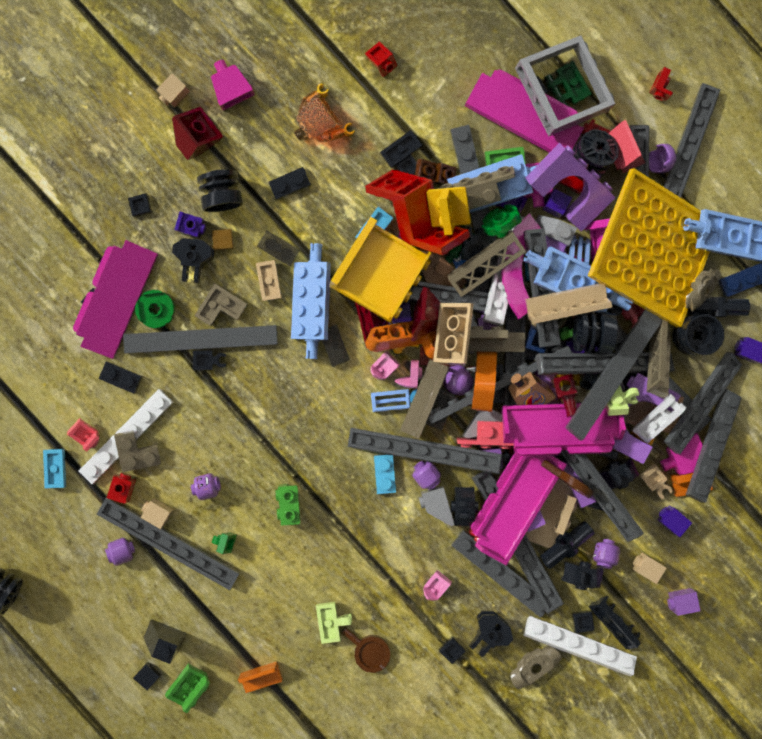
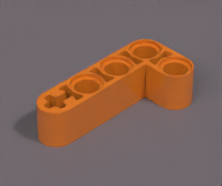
[365,321,438,359]
[472,352,497,412]

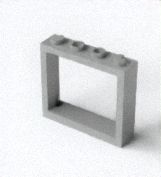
[515,35,615,137]

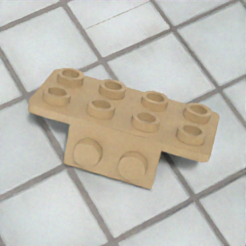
[525,479,578,548]

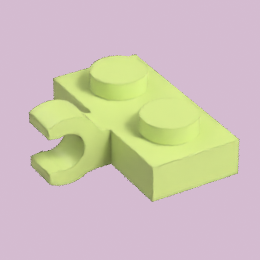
[605,386,639,416]
[316,602,352,644]

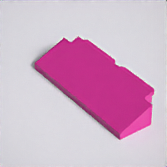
[465,69,584,153]
[73,240,158,359]
[502,403,626,456]
[471,452,567,565]

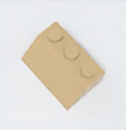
[433,303,474,366]

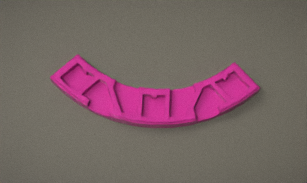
[501,213,541,319]

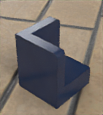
[525,325,546,353]

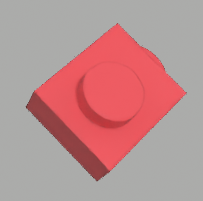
[67,418,99,452]

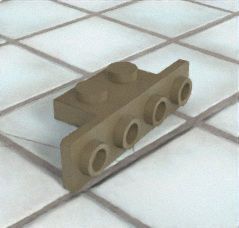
[438,166,515,210]
[468,326,525,352]

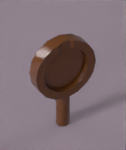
[541,459,594,499]
[341,627,390,673]

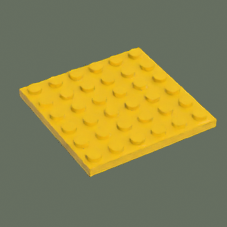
[588,168,710,327]

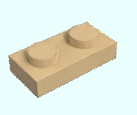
[256,260,282,302]

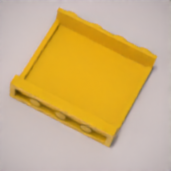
[329,217,432,322]

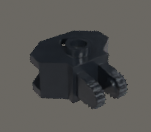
[172,238,215,283]
[598,457,639,490]
[451,486,479,526]
[561,561,604,590]
[469,611,513,657]

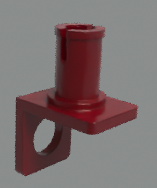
[553,374,578,418]

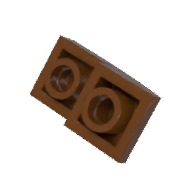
[415,159,457,185]

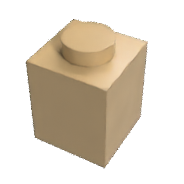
[157,73,190,108]
[140,498,174,529]
[632,553,666,584]

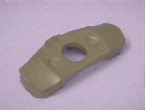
[685,268,721,312]
[510,646,562,689]

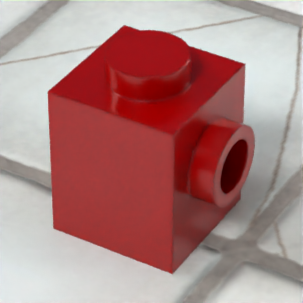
[106,472,136,504]

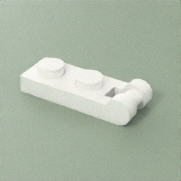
[633,394,686,444]

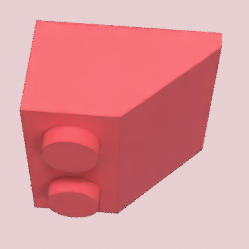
[609,120,645,173]

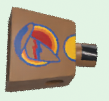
[508,372,556,405]

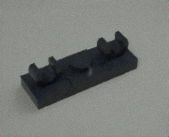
[589,596,641,650]

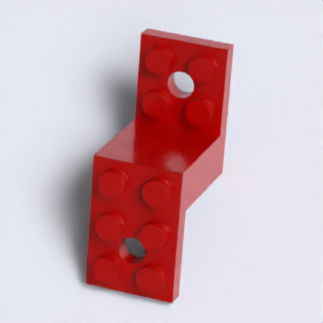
[365,169,470,255]

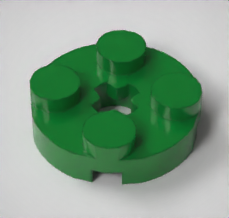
[482,204,522,238]
[135,290,175,328]

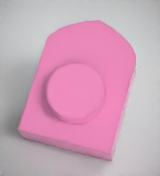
[371,351,400,380]
[395,360,422,389]
[423,570,452,601]

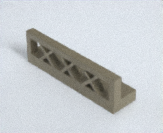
[447,230,526,297]
[647,319,671,398]
[400,360,449,439]

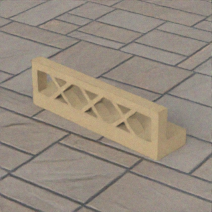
[525,283,612,324]

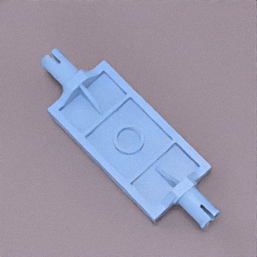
[447,154,537,213]
[683,209,762,262]
[291,243,331,359]
[524,247,633,314]

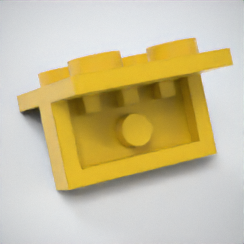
[426,187,471,235]

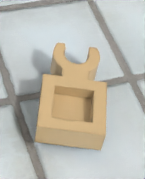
[639,464,673,499]

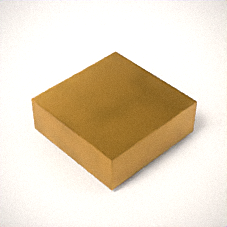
[212,229,234,251]

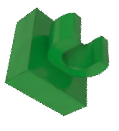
[211,532,237,554]

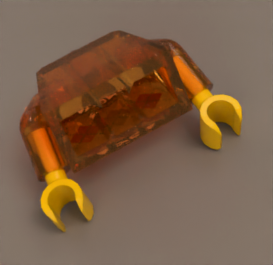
[294,83,355,142]

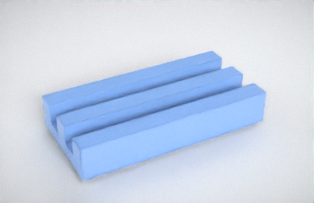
[569,235,591,264]
[371,389,410,412]

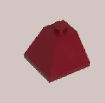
[172,106,224,160]
[411,287,441,342]

